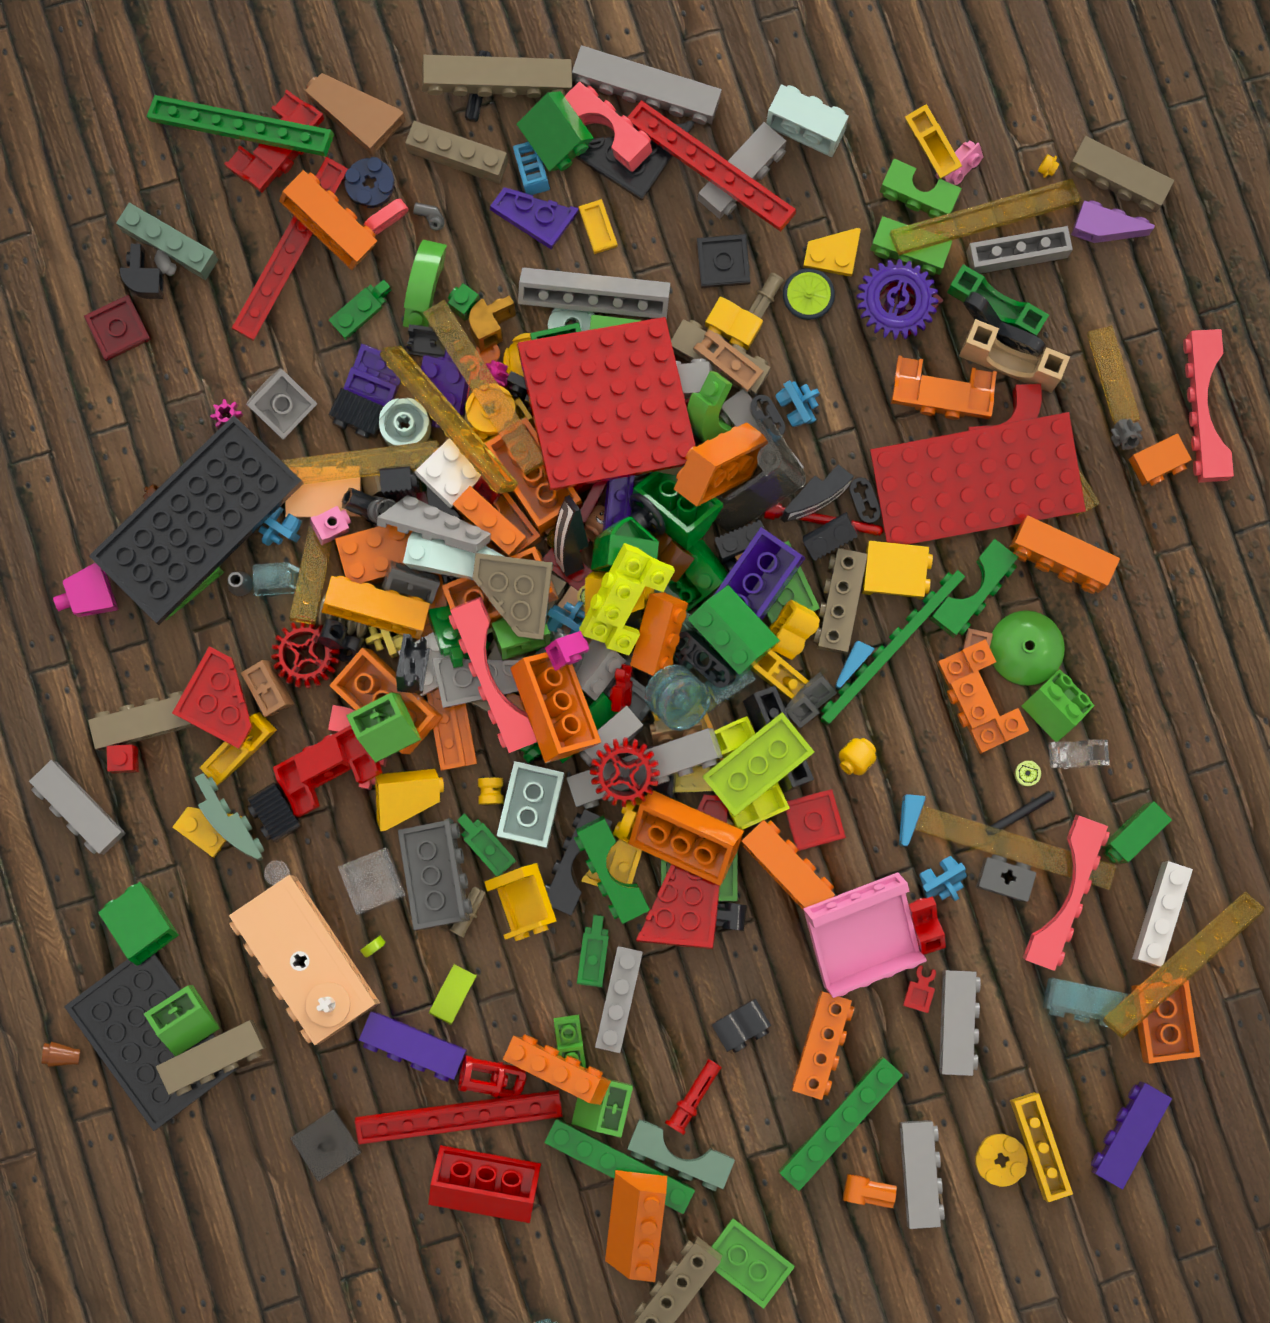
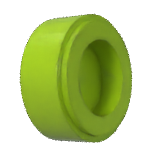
[360,935,385,957]

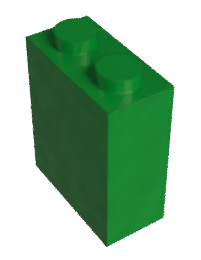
[516,91,594,171]
[1101,801,1172,864]
[98,882,179,966]

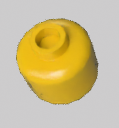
[839,738,876,776]

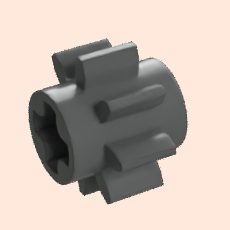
[1111,418,1143,450]

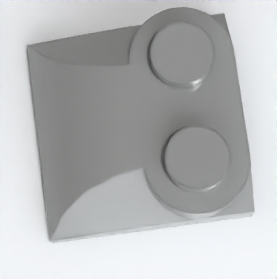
[246,368,317,439]

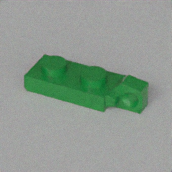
[329,280,392,340]
[428,605,464,668]
[457,813,516,877]
[577,914,609,987]

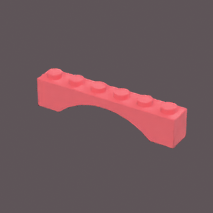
[1183,329,1234,483]
[449,597,537,753]
[1023,815,1110,971]

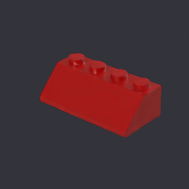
[428,1145,541,1223]

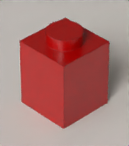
[107,745,139,774]

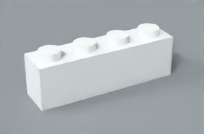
[1132,861,1193,967]

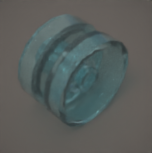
[644,664,711,731]

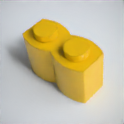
[705,297,763,350]
[769,600,820,660]

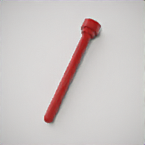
[764,499,883,535]

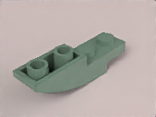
[195,773,265,861]

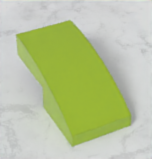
[429,964,476,1025]

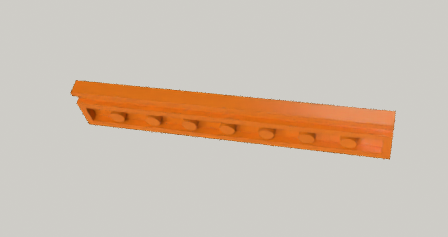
[408,572,477,771]

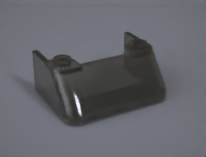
[714,419,806,532]

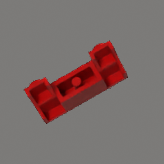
[224,90,325,193]
[273,725,382,817]

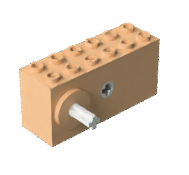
[229,875,380,1045]

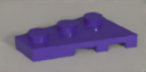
[490,187,579,250]

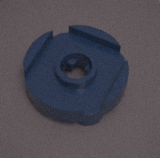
[345,157,395,208]

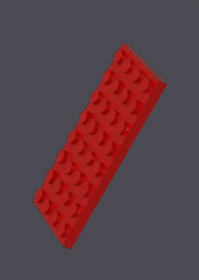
[870,412,1086,545]

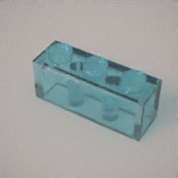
[1043,978,1128,1028]

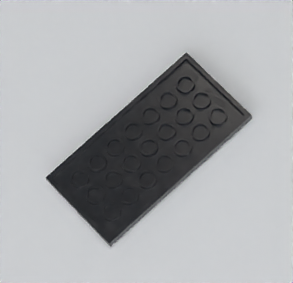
[89,415,304,625]

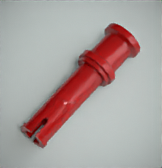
[665,1059,722,1135]

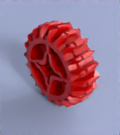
[271,620,340,688]
[590,737,660,807]

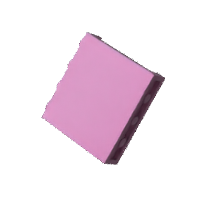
[803,872,927,998]

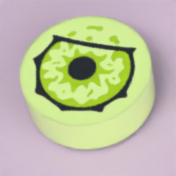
[1014,761,1041,787]

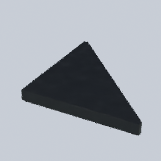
[575,120,695,201]

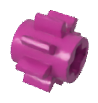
[479,360,509,388]
[210,399,243,429]

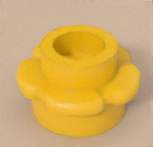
[1038,154,1059,178]

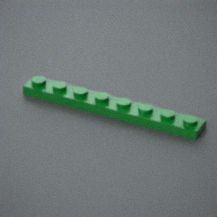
[146,95,334,157]
[820,570,965,726]

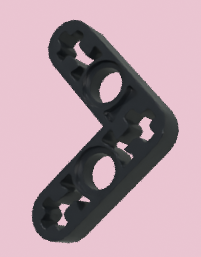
[964,292,1046,357]
[648,630,736,692]

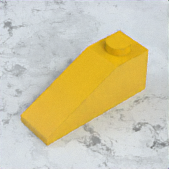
[750,650,809,700]

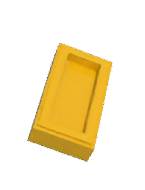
[579,199,618,254]

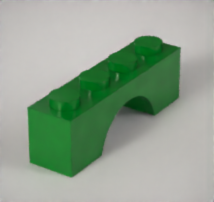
[947,264,1049,336]
[930,539,1018,638]
[574,815,650,924]

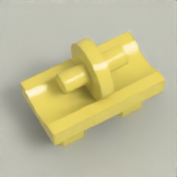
[365,626,403,658]

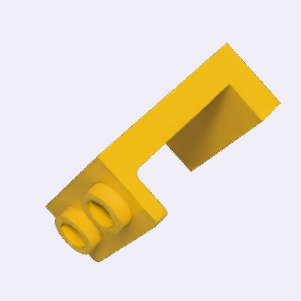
[862,541,933,600]
[484,863,556,942]

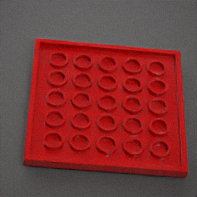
[517,317,696,491]

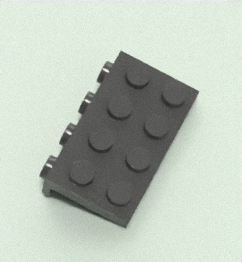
[398,818,473,931]

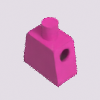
[53,563,119,617]

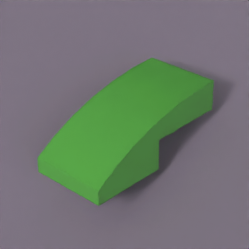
[554,1015,586,1068]

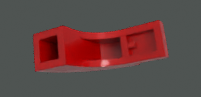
[967,384,1042,431]

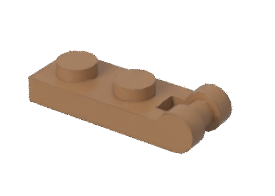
[693,329,764,392]

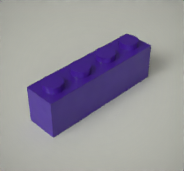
[359,1011,467,1082]
[1091,1082,1172,1190]

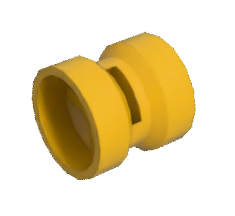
[478,778,504,805]

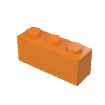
[453,486,527,557]
[630,592,688,676]

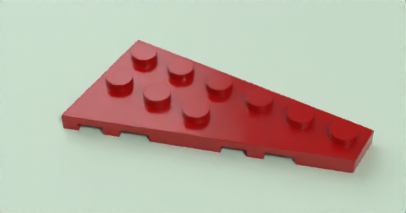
[636,794,729,949]

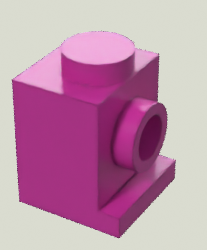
[545,631,589,671]

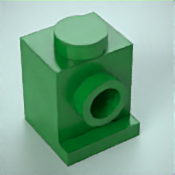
[446,283,480,321]

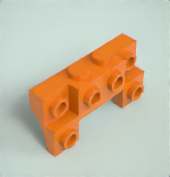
[891,355,997,420]
[937,639,1029,754]

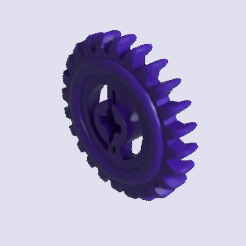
[856,259,939,340]

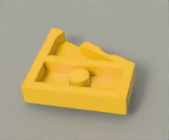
[803,228,861,277]
[173,807,241,857]
[581,839,642,886]

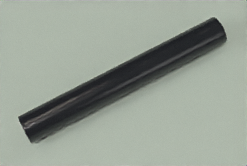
[984,791,1054,838]

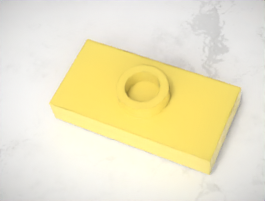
[675,766,713,793]

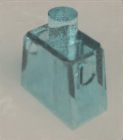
[252,562,301,596]

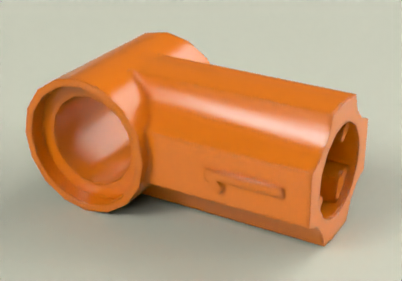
[843,1174,897,1208]

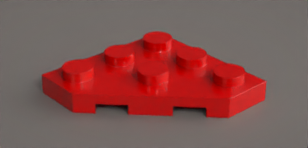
[172,646,253,750]

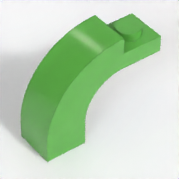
[403,240,447,327]
[687,371,733,443]

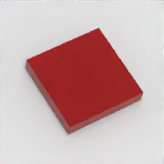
[785,789,846,851]

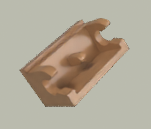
[241,660,294,717]

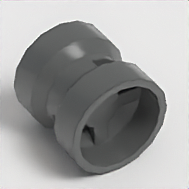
[367,499,396,524]

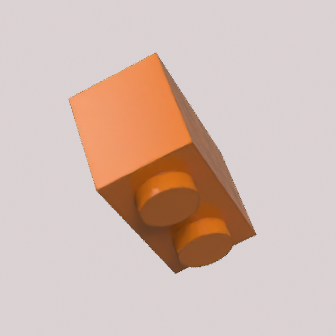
[1129,433,1192,486]

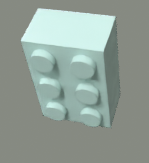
[766,84,849,157]
[497,761,565,849]

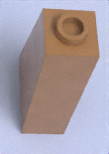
[305,73,406,156]

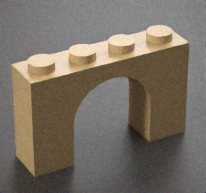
[959,319,1070,393]

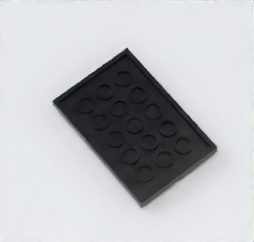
[64,953,238,1131]

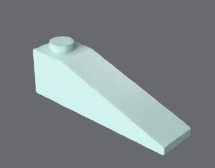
[403,531,506,580]

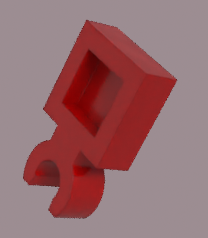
[610,664,633,712]
[902,965,936,1013]

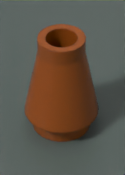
[41,1041,81,1067]

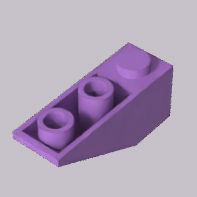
[1071,201,1155,243]

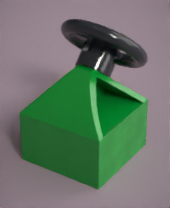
[591,493,666,572]

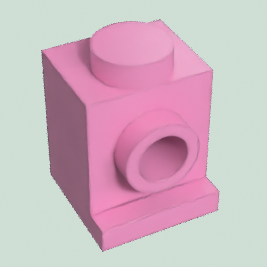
[310,506,351,545]

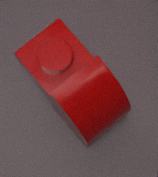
[908,896,946,955]

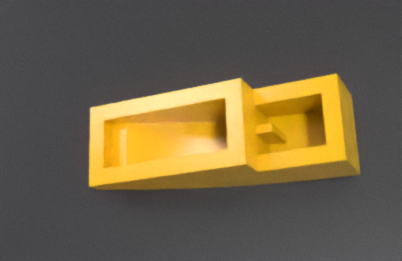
[905,104,962,179]
[200,712,277,786]

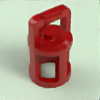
[458,1055,527,1098]

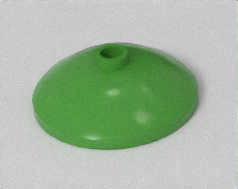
[990,611,1065,686]

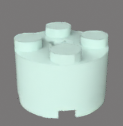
[379,398,431,453]

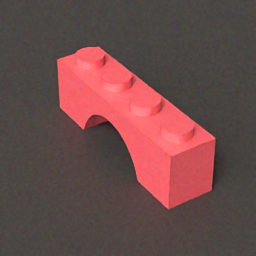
[564,81,652,172]

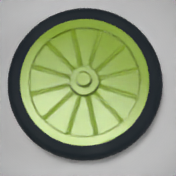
[783,268,835,320]

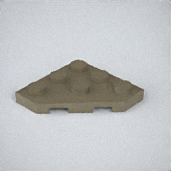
[473,553,553,640]

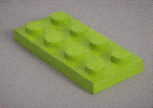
[702,712,815,817]

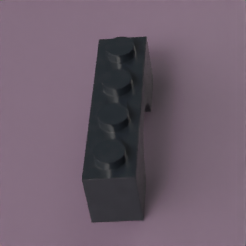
[545,809,613,916]

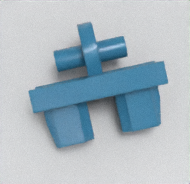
[775,380,820,427]
[259,507,302,546]
[547,600,585,638]
[919,856,967,902]

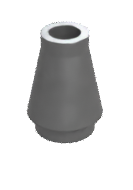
[227,572,253,596]

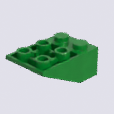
[668,539,729,613]

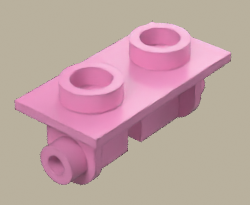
[935,141,983,185]

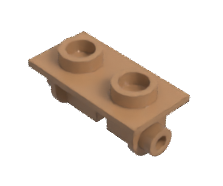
[649,713,702,746]

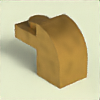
[469,296,516,352]

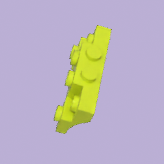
[579,543,675,655]
[714,716,790,830]

